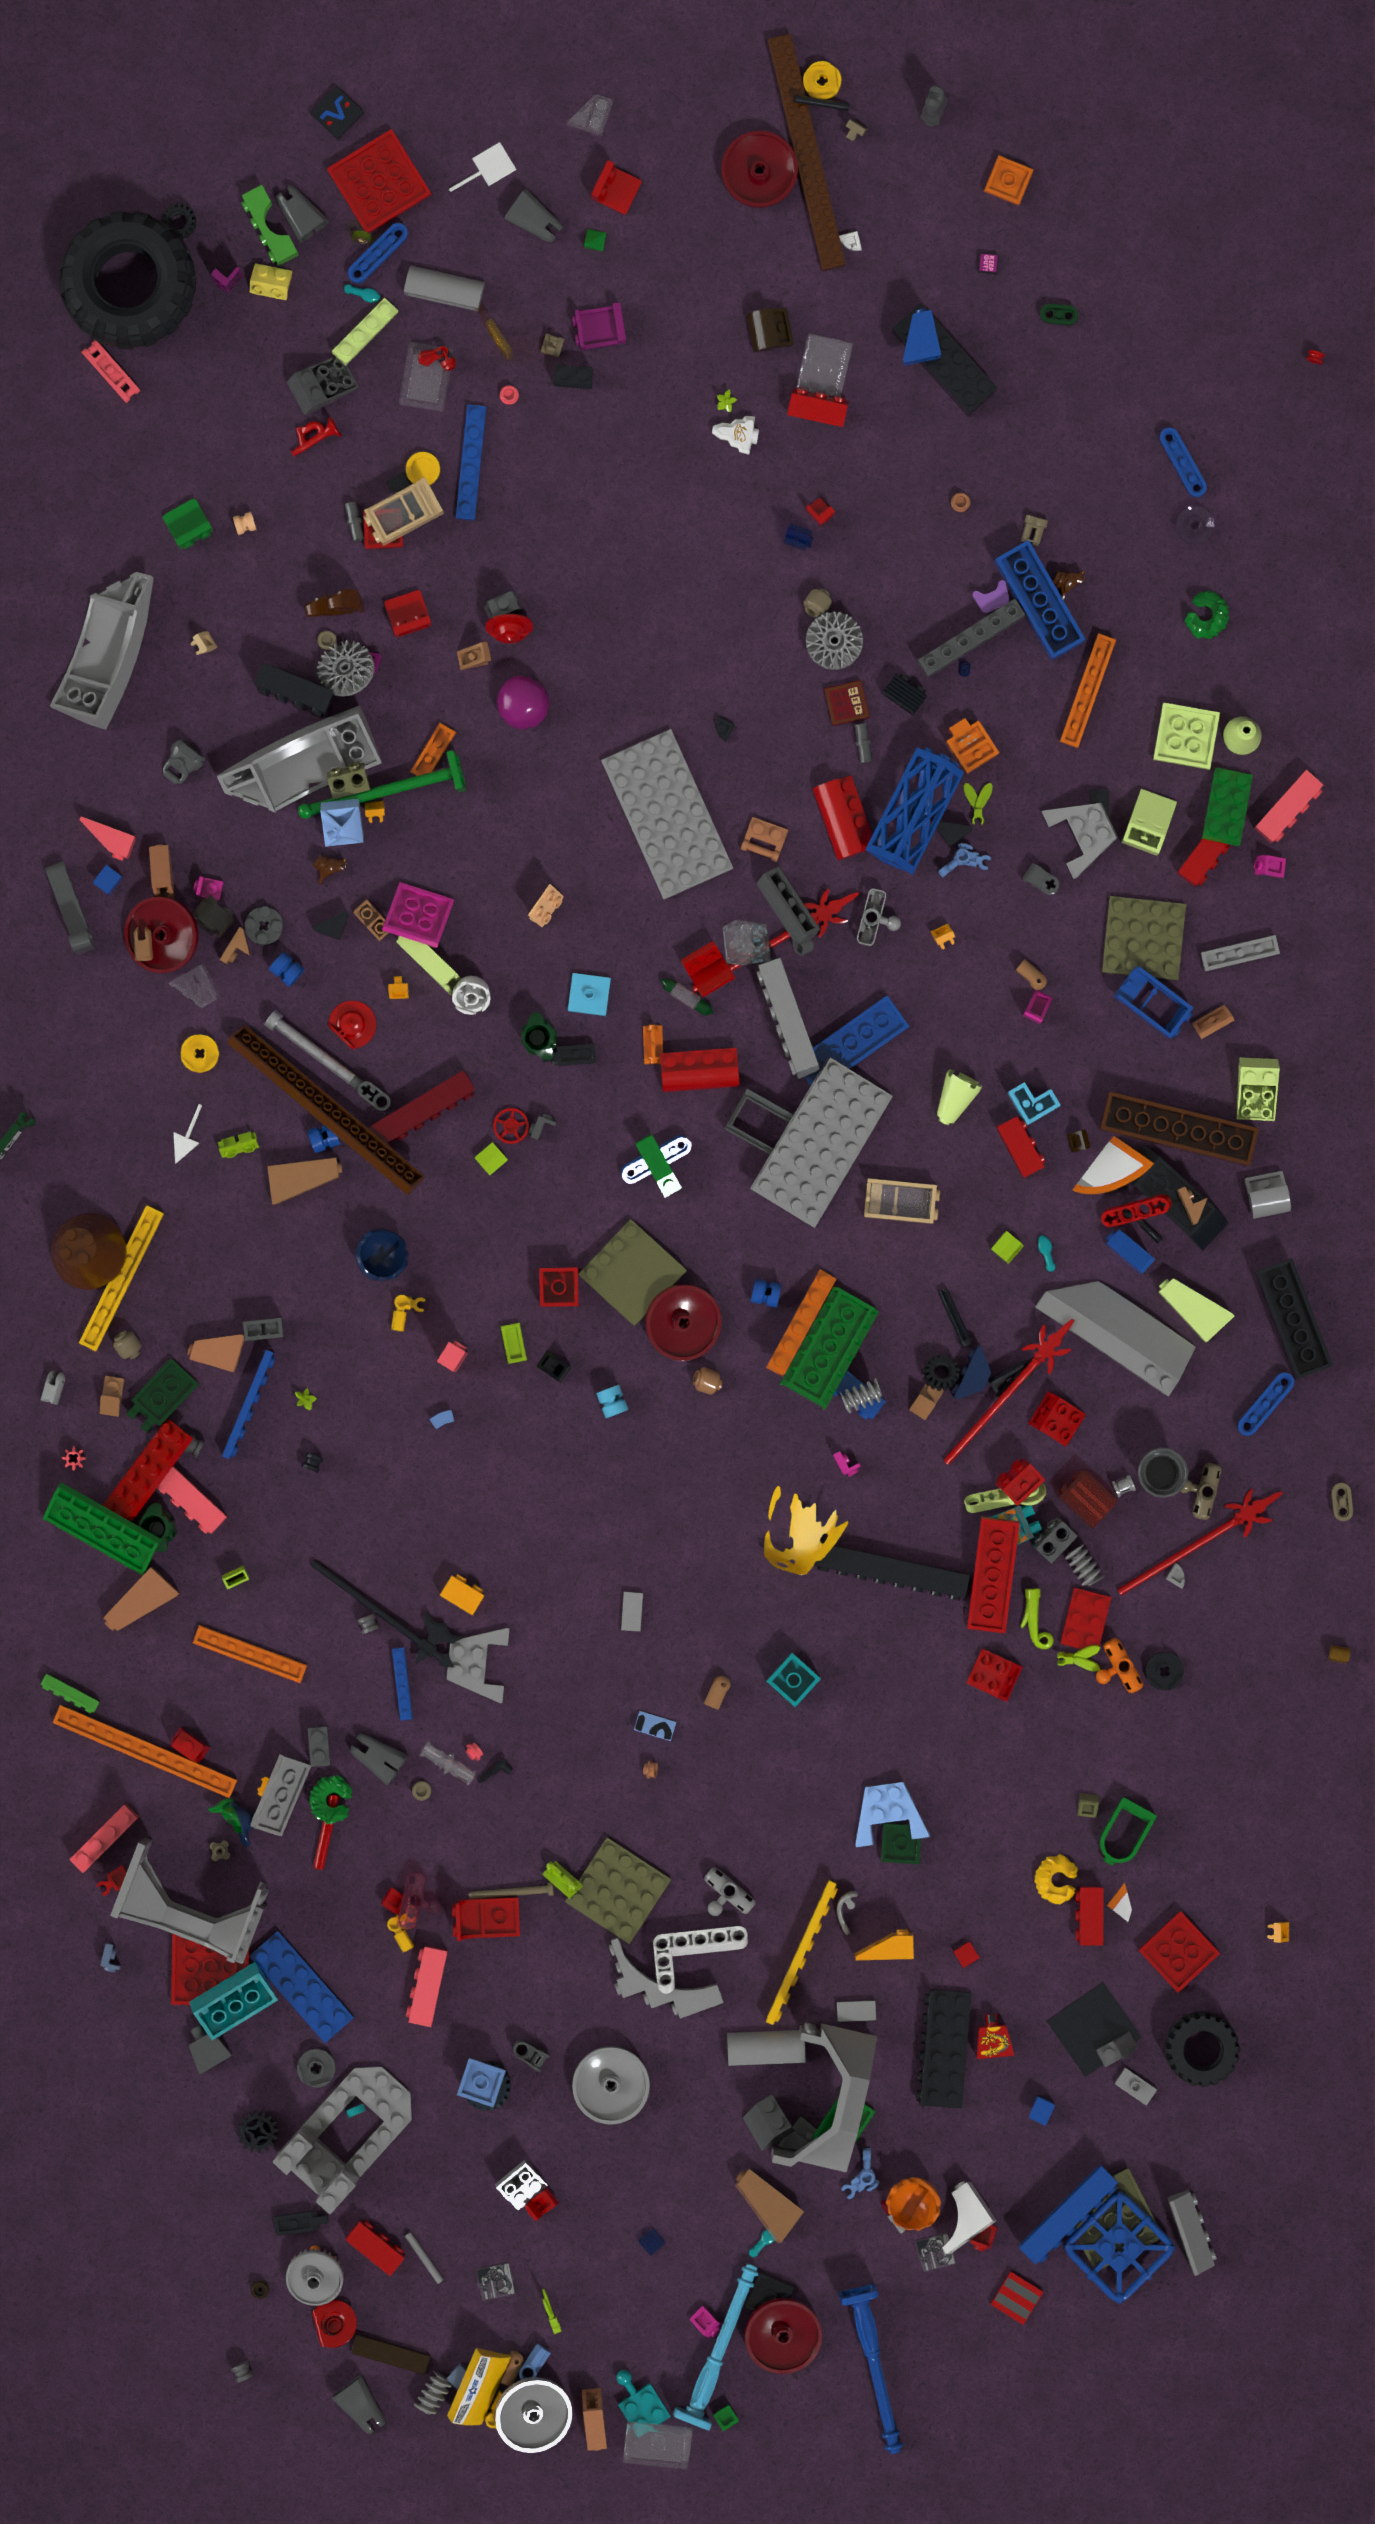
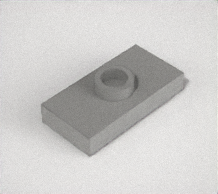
[1114,2068,1157,2106]

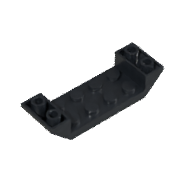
[1129,1145,1229,1251]

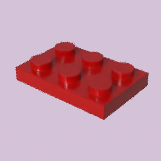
[1060,1588,1112,1649]

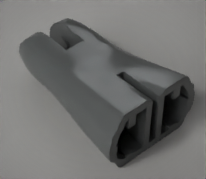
[920,86,948,127]
[275,184,329,243]
[504,188,563,243]
[349,1733,409,1786]
[331,2375,385,2435]

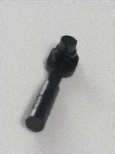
[1120,1201,1163,1244]

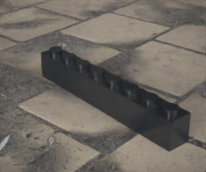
[814,1543,970,1601]

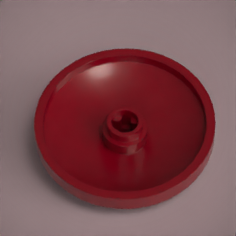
[721,131,798,208]
[124,896,199,973]
[645,1284,722,1361]
[744,2298,822,2374]

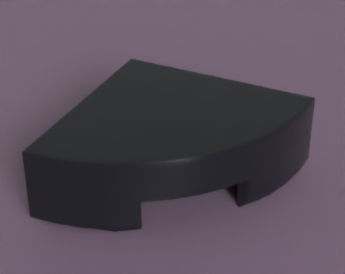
[716,716,735,742]

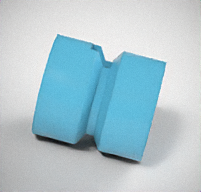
[596,1385,629,1418]

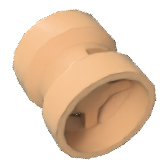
[233,512,257,535]

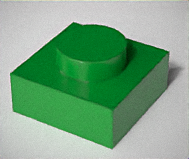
[713,2404,739,2431]

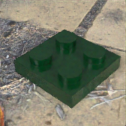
[881,1823,921,1865]

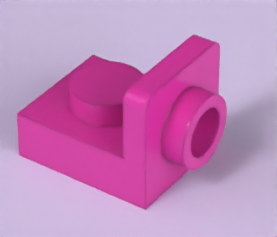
[1254,855,1286,878]
[194,876,224,901]
[833,1451,861,1476]
[689,2306,723,2338]

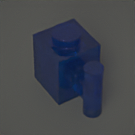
[784,523,814,551]

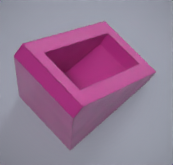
[1023,990,1053,1024]

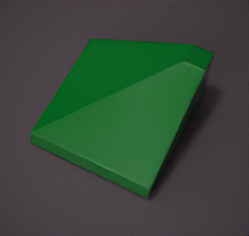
[584,229,606,252]

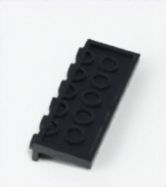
[916,1989,972,2109]

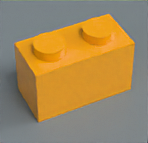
[440,1574,485,1615]

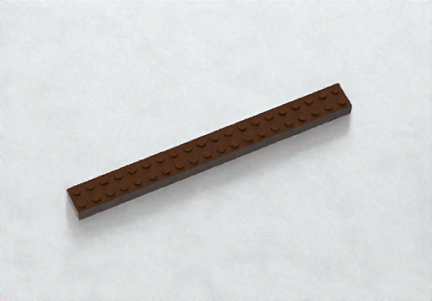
[768,33,846,271]
[227,1025,425,1195]

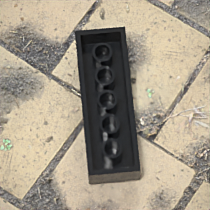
[892,303,997,417]
[1254,1258,1333,1380]

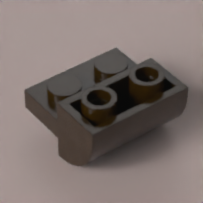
[746,307,794,353]

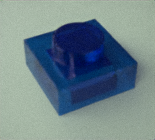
[638,2228,665,2256]

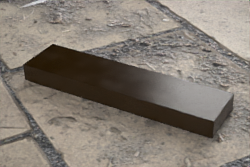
[351,2334,430,2375]

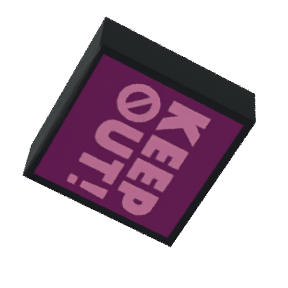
[978,253,999,274]

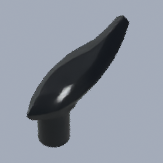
[478,1759,513,1784]

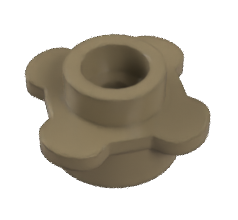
[210,1841,230,1861]

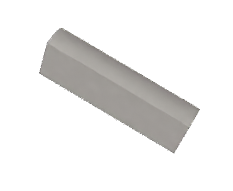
[404,265,485,312]
[727,2030,806,2066]

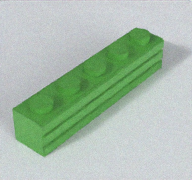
[41,1674,100,1713]

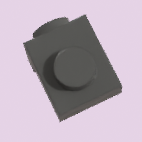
[529,1114,557,1141]

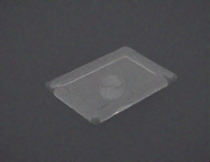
[796,333,853,397]
[398,341,454,412]
[623,2421,693,2470]

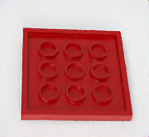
[327,129,432,234]
[171,1934,250,2005]

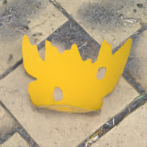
[764,1486,848,1575]

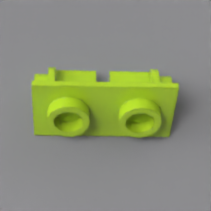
[218,1131,259,1158]
[542,1861,583,1899]

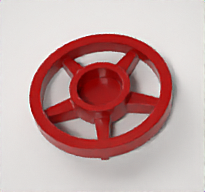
[493,1108,529,1144]

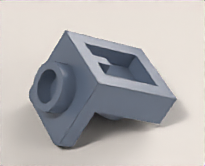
[100,1942,121,1972]

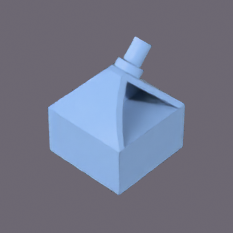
[321,799,364,847]

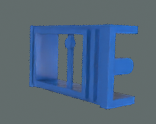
[1113,966,1193,1039]

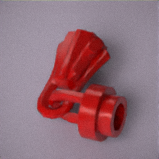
[417,346,456,371]

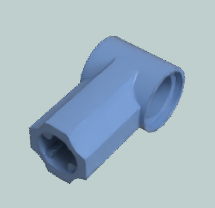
[519,2343,551,2380]

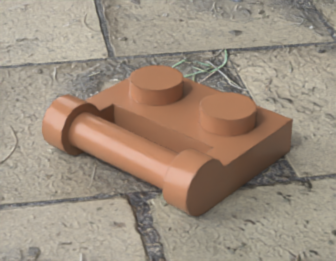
[741,817,788,862]

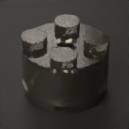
[192,895,234,939]

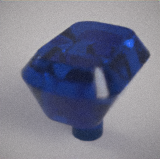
[958,661,971,677]

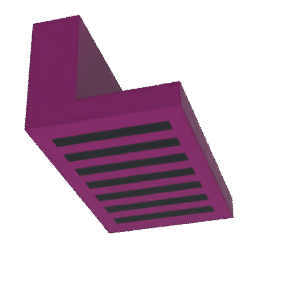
[211,267,243,293]

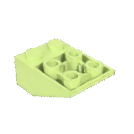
[1121,789,1177,856]
[1237,1058,1280,1121]

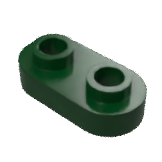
[1040,304,1078,326]

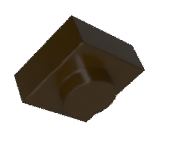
[1067,1129,1091,1153]

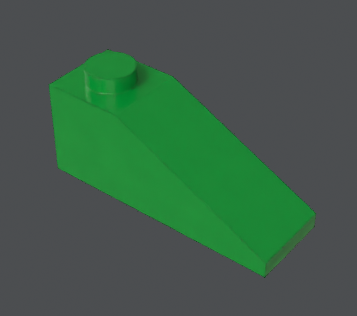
[635,1134,681,1197]

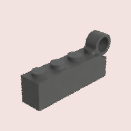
[756,866,820,956]

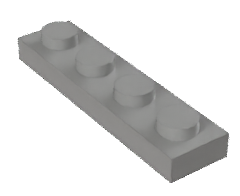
[1200,935,1280,972]

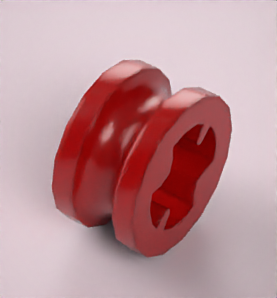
[1306,350,1325,365]

